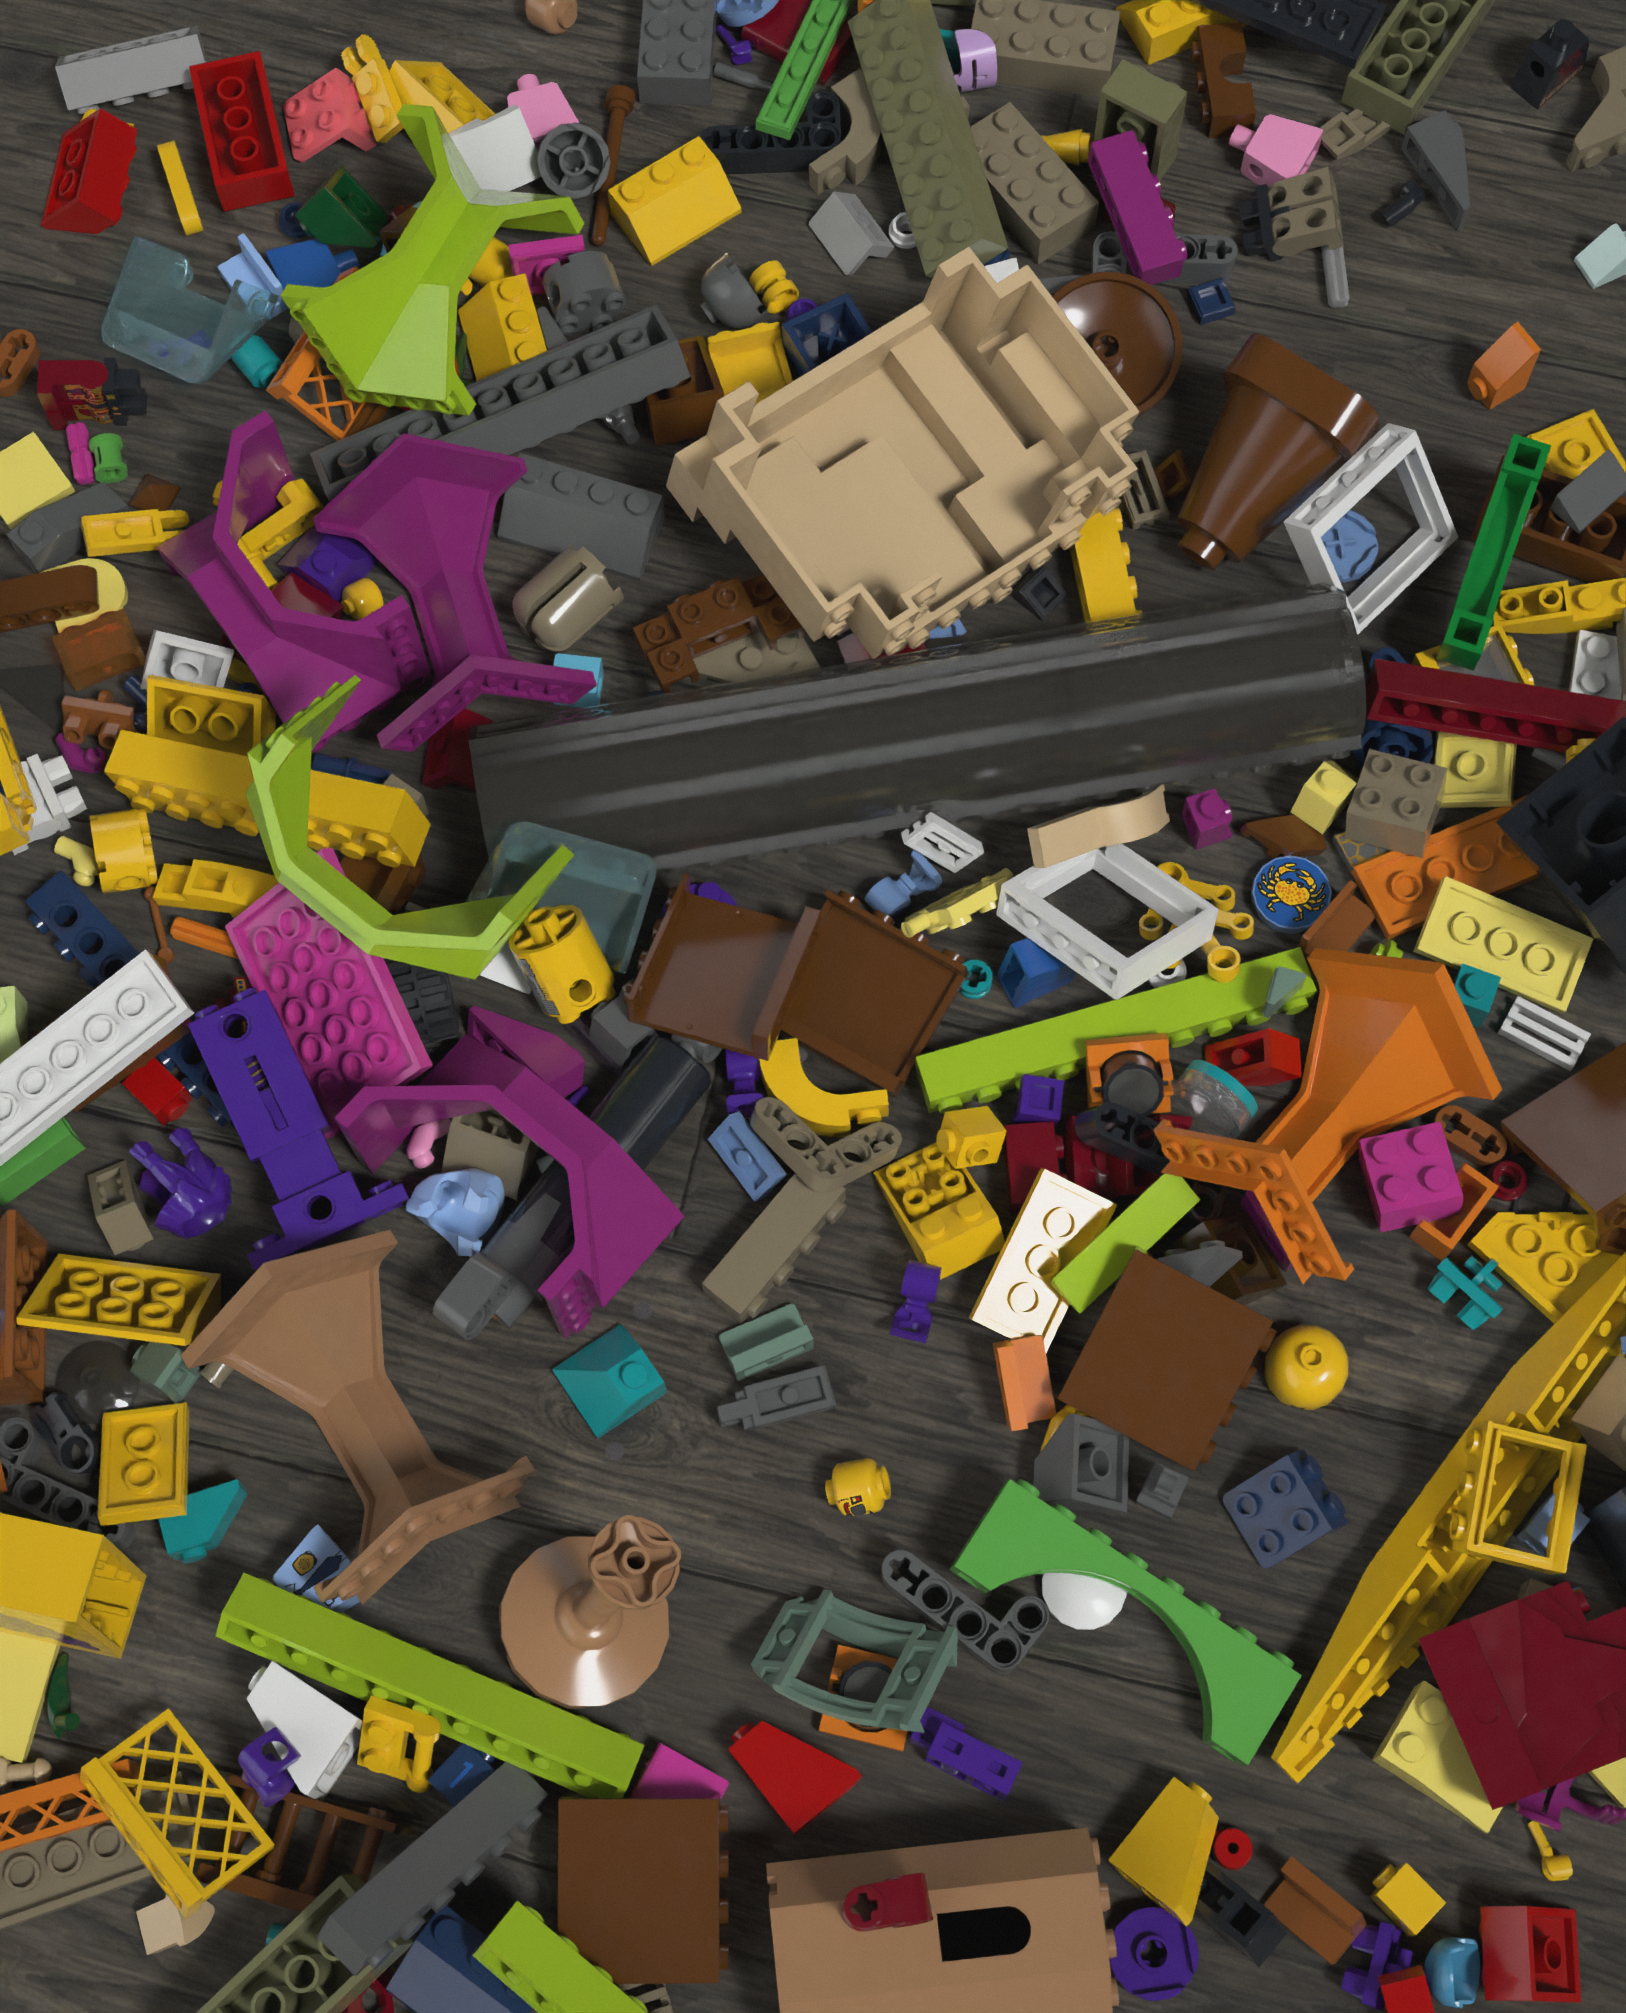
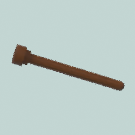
[591,85,636,246]

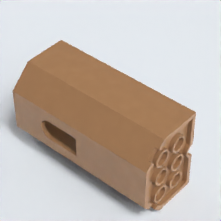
[766,1828,1119,2013]

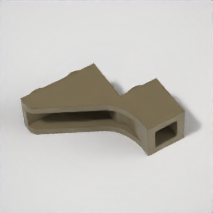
[1566,46,1626,172]

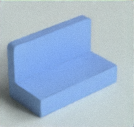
[217,233,289,326]

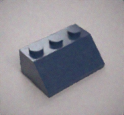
[386,1906,537,2013]

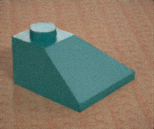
[552,1323,667,1439]

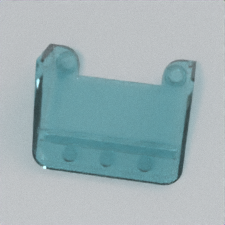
[101,236,279,385]
[465,820,656,974]

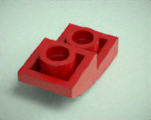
[1377,1965,1435,2013]

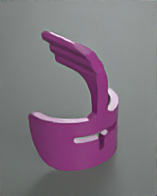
[1515,1777,1626,1832]

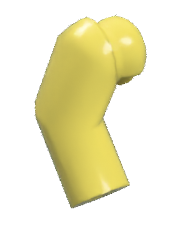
[54,836,99,886]

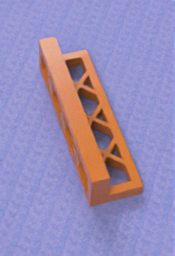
[0,1759,139,1853]

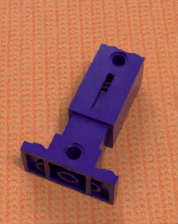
[188,987,410,1271]

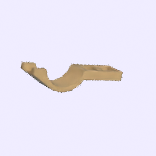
[1027,783,1170,868]

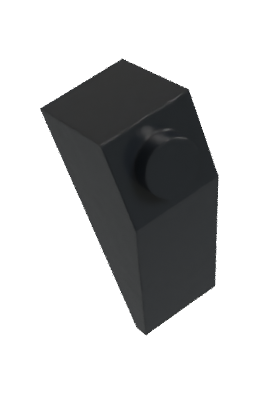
[1194,1861,1287,1967]

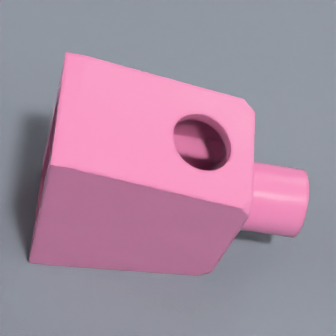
[507,74,579,152]
[1229,114,1323,187]

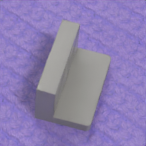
[809,191,894,276]

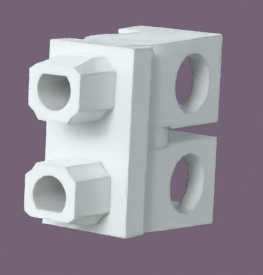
[0,754,87,856]

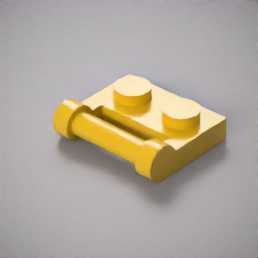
[357,1695,441,1793]

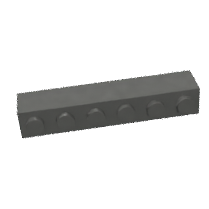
[317,1762,548,1977]

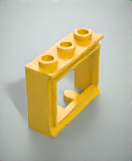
[1450,1420,1587,1574]

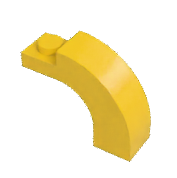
[759,1038,889,1138]

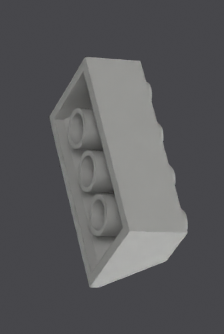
[55,25,207,114]

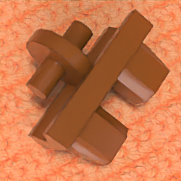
[61,689,137,750]

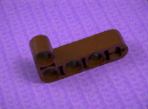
[0,565,100,633]

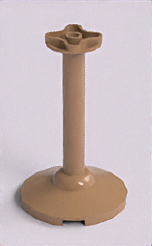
[499,1515,681,1709]

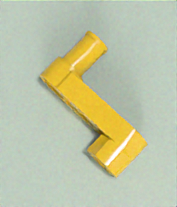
[237,478,325,591]

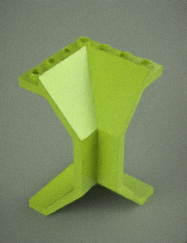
[280,104,585,416]
[245,675,575,980]

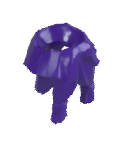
[129,1127,232,1239]

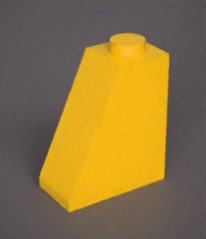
[1108,1777,1219,1927]

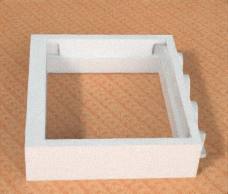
[1284,423,1458,636]
[996,844,1219,1000]

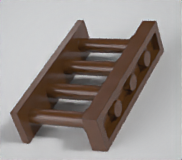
[196,1775,403,1912]

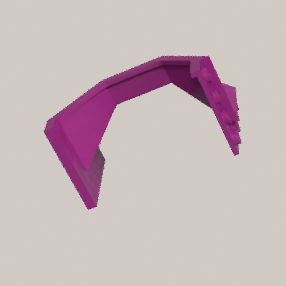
[157,410,431,753]
[313,433,597,752]
[335,1034,685,1339]

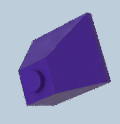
[277,525,379,603]

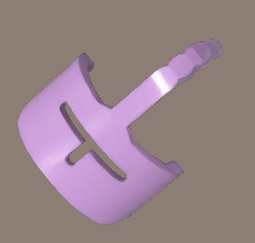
[954,29,997,93]

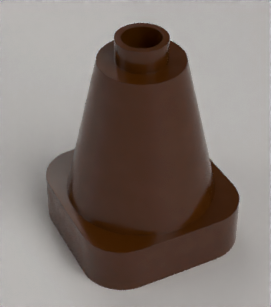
[1177,333,1379,571]

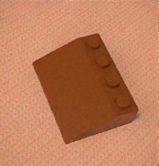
[0,1210,48,1406]

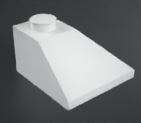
[140,630,234,689]

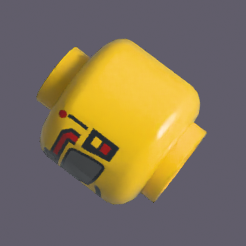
[825,1458,891,1517]

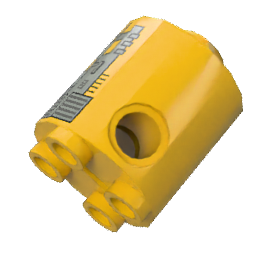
[508,905,616,1024]

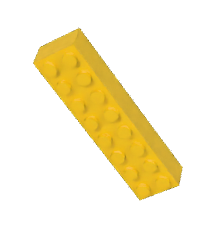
[104,730,431,867]

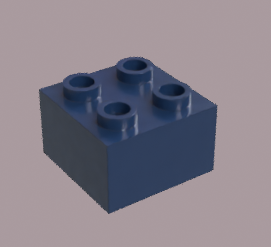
[782,293,873,376]

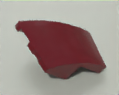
[1064,1115,1192,1200]

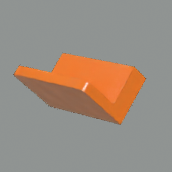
[992,1335,1056,1432]

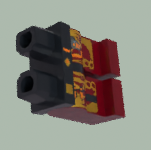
[37,358,148,431]

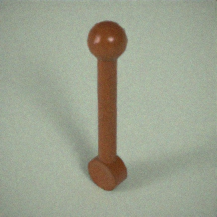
[144,886,175,964]

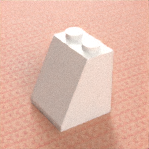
[247,1661,363,1802]

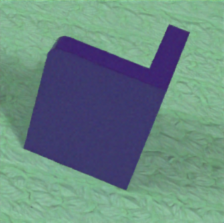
[1010,1074,1064,1126]

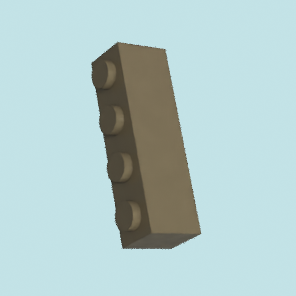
[702,1173,847,1324]

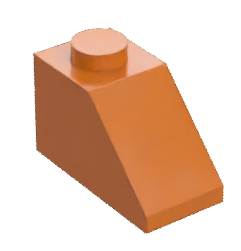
[1467,322,1541,410]

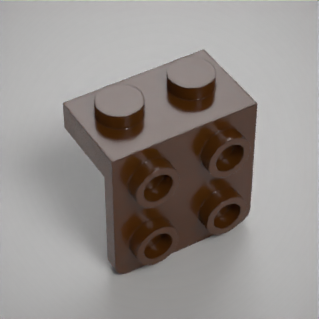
[340,853,426,915]

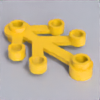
[1139,862,1254,983]

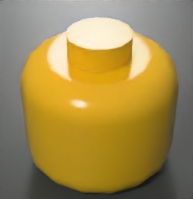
[341,578,384,620]

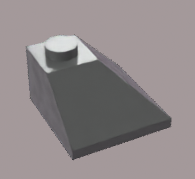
[1033,1414,1129,1513]

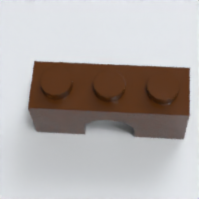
[1190,22,1256,138]

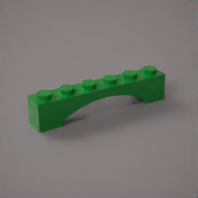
[1436,434,1551,671]

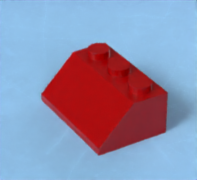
[41,108,138,234]

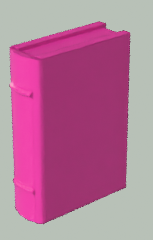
[629,1743,730,1799]

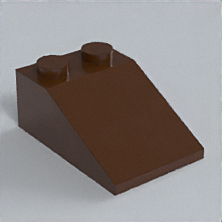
[643,335,724,445]

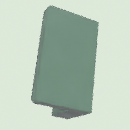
[719,1303,814,1381]

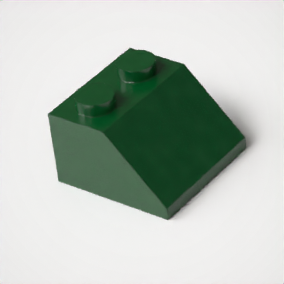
[295,165,389,248]

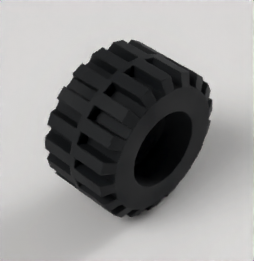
[384,958,459,1045]

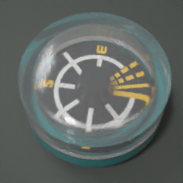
[1173,1060,1258,1137]

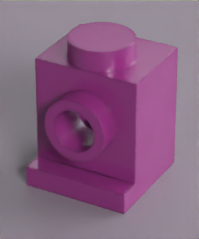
[1181,788,1233,850]

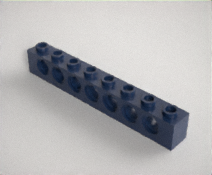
[25,870,237,1132]

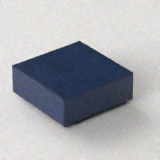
[1187,278,1236,325]

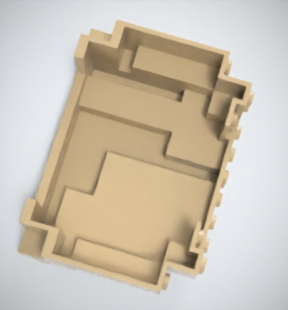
[666,247,1139,659]

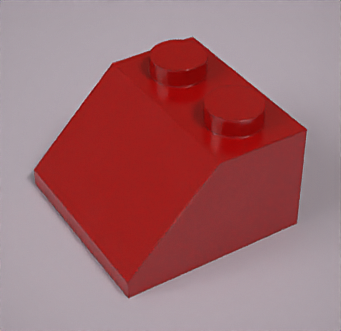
[1479,1906,1581,2003]

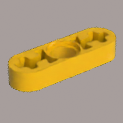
[157,140,204,236]

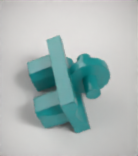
[1427,1256,1504,1330]

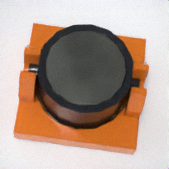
[1085,1033,1174,1117]
[819,1645,908,1752]

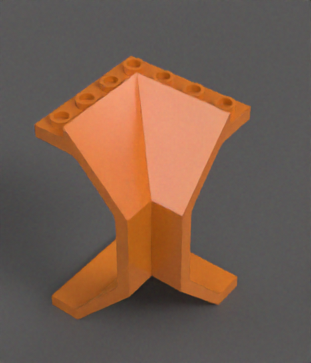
[1154,948,1502,1284]

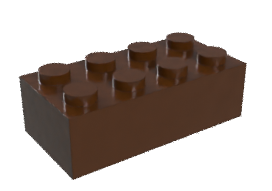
[1470,455,1626,583]

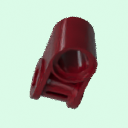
[842,1873,933,1932]

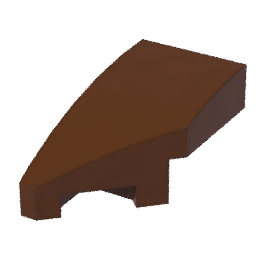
[1240,815,1327,859]

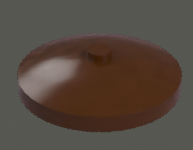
[1052,272,1183,418]

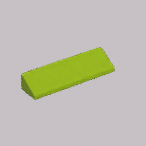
[1051,1173,1200,1314]

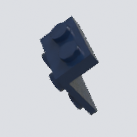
[1223,1450,1349,1569]

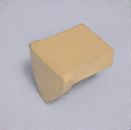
[136,1894,215,1955]

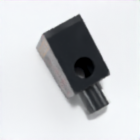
[1511,19,1590,110]

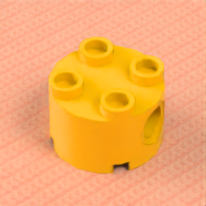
[89,808,158,894]

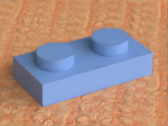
[708,1111,787,1202]

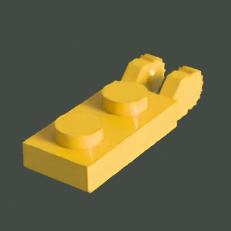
[341,34,404,143]
[81,509,190,557]

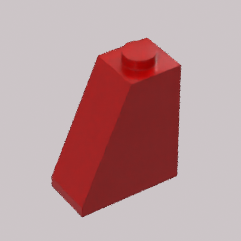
[728,1721,862,1836]

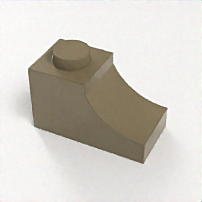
[87,1160,154,1255]

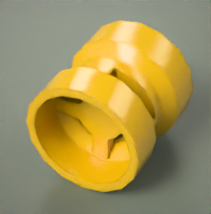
[749,260,799,314]

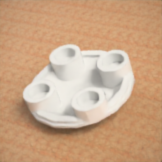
[1042,1573,1127,1630]

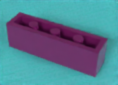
[1088,130,1187,285]

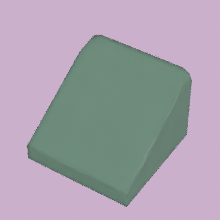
[1262,966,1307,1018]

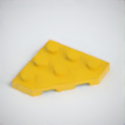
[1467,1212,1621,1324]

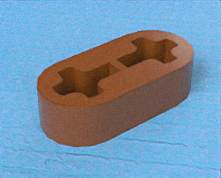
[0,329,40,397]
[1432,1105,1507,1168]

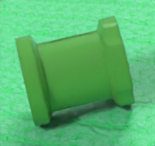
[89,433,128,483]

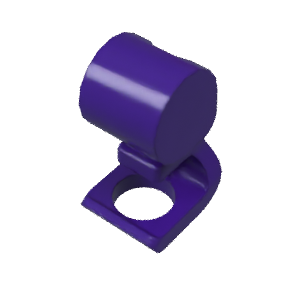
[725,1049,763,1118]
[889,1259,942,1344]
[238,1727,301,1807]

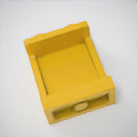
[707,322,793,405]

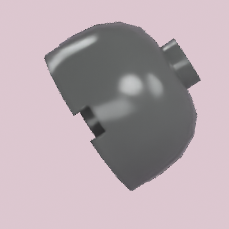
[537,122,611,199]
[700,253,770,330]

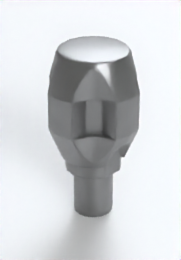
[601,404,640,444]

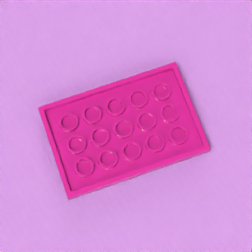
[225,848,433,1139]

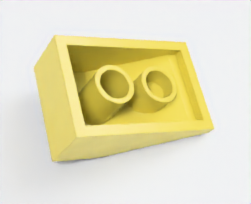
[1372,1680,1503,1834]

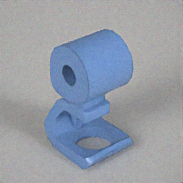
[865,850,942,920]

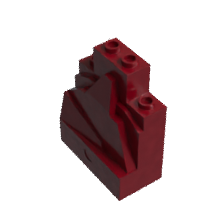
[1418,1581,1626,1810]

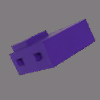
[910,1707,1023,1802]

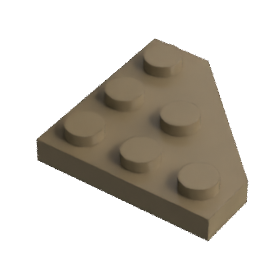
[693,627,830,706]

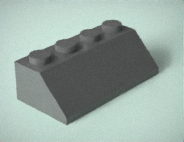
[497,453,665,581]

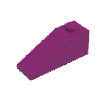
[467,1006,585,1097]

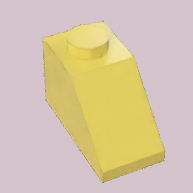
[1290,761,1359,834]

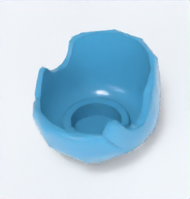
[1424,1937,1480,2008]

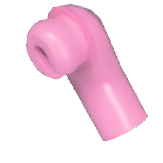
[406,1118,451,1169]

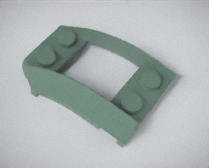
[751,1590,958,1733]

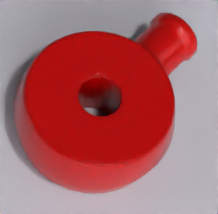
[1211,1827,1253,1870]

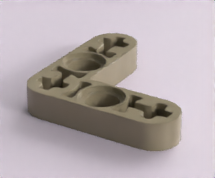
[750,1097,902,1193]

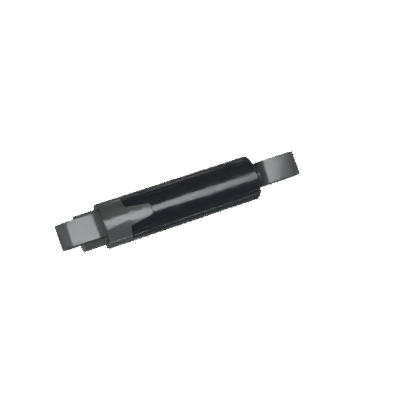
[432,1034,723,1340]

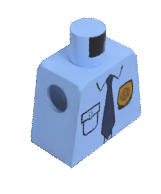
[272,1524,360,1613]

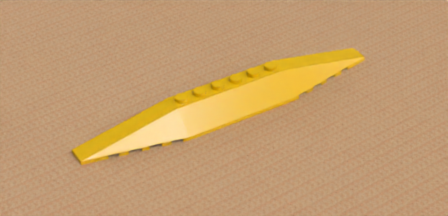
[1271,1252,1626,1783]

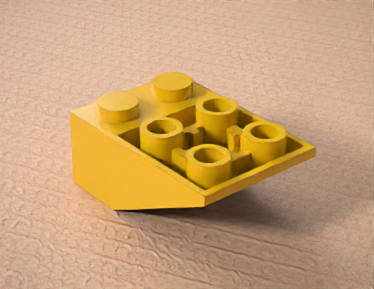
[873,1142,1005,1280]

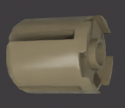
[512,543,624,654]

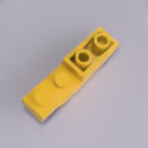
[1493,577,1626,634]
[152,859,279,918]

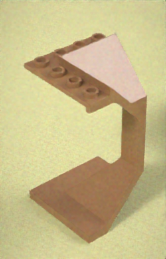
[181,1230,535,1605]

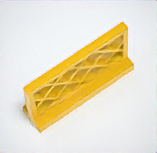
[80,1708,275,1919]

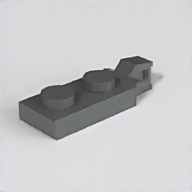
[717,1365,836,1430]

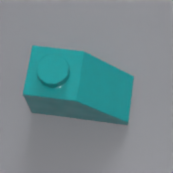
[159,1479,248,1564]

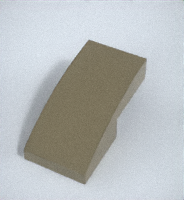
[1319,108,1392,160]

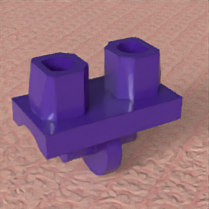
[1341,1922,1413,2011]

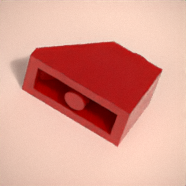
[1205,1028,1302,1086]

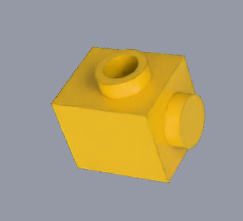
[936,1106,1006,1169]
[1369,1862,1446,1937]

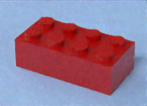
[189,51,295,212]

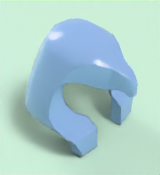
[405,1168,505,1257]

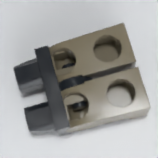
[1239,167,1344,262]

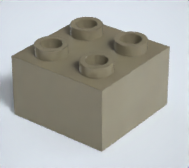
[1345,749,1447,858]

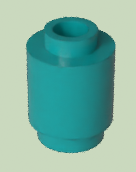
[230,332,283,388]

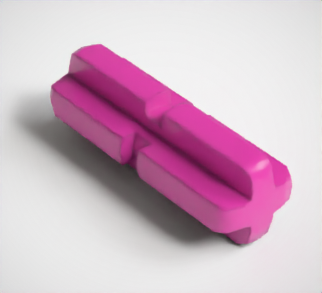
[66,422,96,485]

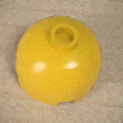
[1264,1324,1348,1410]

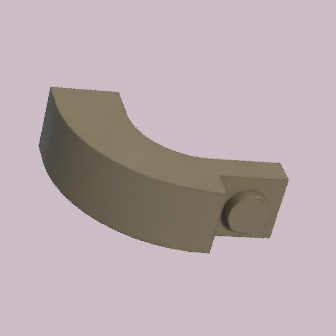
[809,68,883,195]

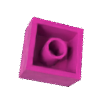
[1358,1122,1463,1233]

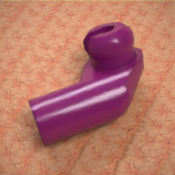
[55,732,107,774]

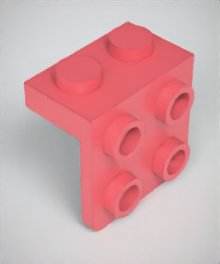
[283,68,377,163]

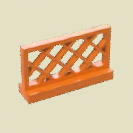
[266,266,366,441]

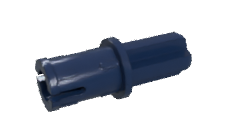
[312,753,391,785]

